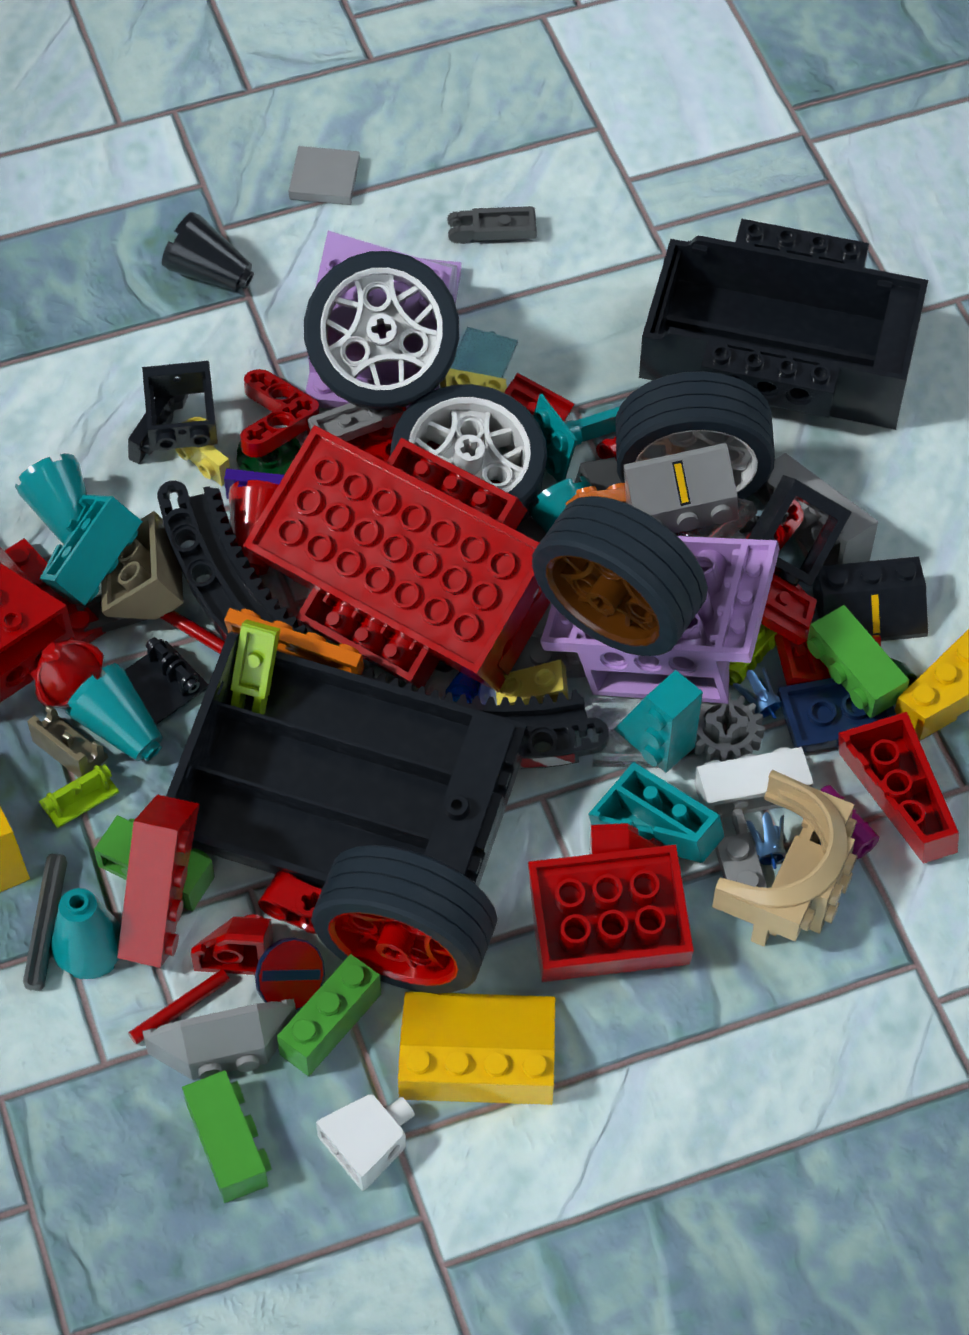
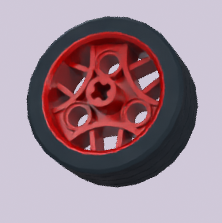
[311,845,498,994]

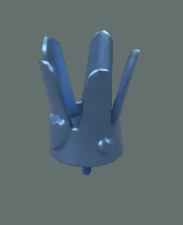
[733,667,782,719]
[746,812,786,869]

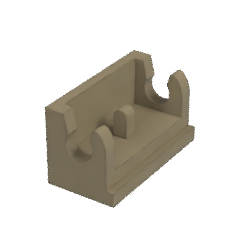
[27,706,108,778]

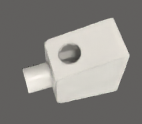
[316,1094,415,1191]

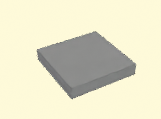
[289,146,360,205]

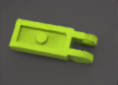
[231,619,280,715]

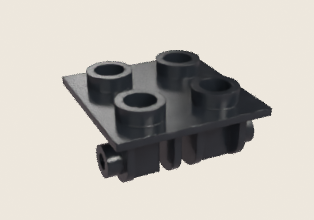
[124,637,209,725]

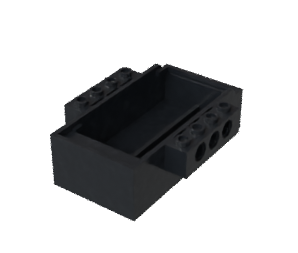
[639,219,929,430]

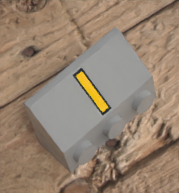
[624,443,738,533]

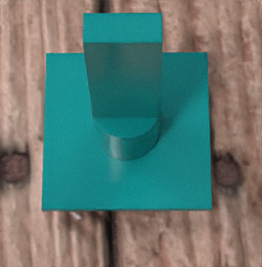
[533,394,620,483]

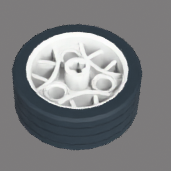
[304,251,459,410]
[615,371,775,502]
[390,384,547,523]

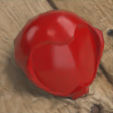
[29,636,104,708]

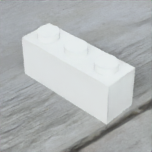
[695,747,814,818]

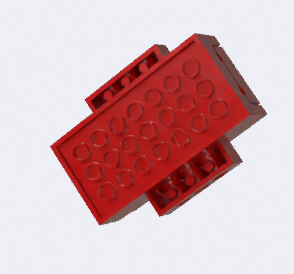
[243,425,550,692]

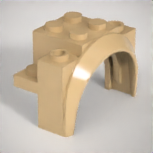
[712,769,857,947]

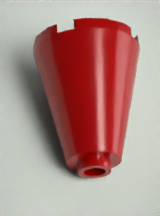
[229,480,278,578]

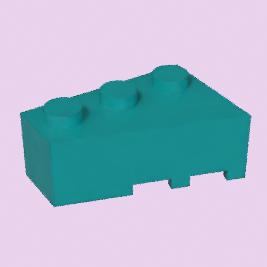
[40,495,143,606]
[613,670,703,773]
[588,762,725,863]

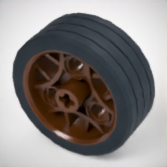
[532,496,708,656]

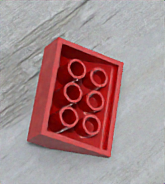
[528,844,694,982]

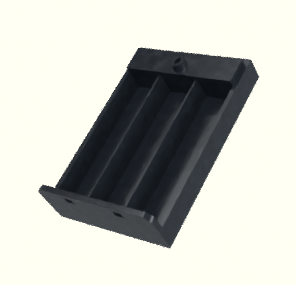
[166,631,529,889]

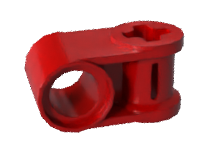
[258,871,322,934]

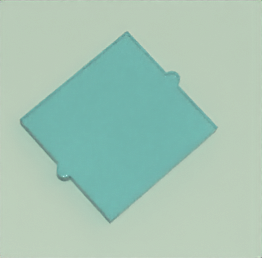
[451,327,518,378]

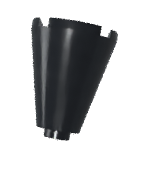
[161,212,254,291]

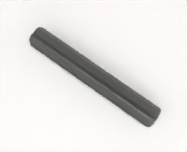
[23,854,67,991]

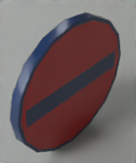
[255,937,325,1010]

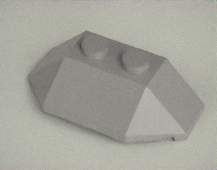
[143,999,296,1080]

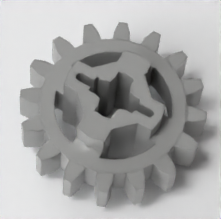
[695,692,765,762]

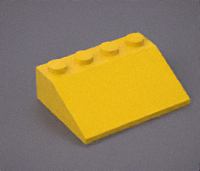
[398,992,555,1105]

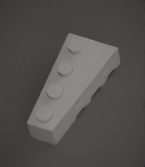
[753,453,878,566]

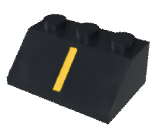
[812,556,928,641]

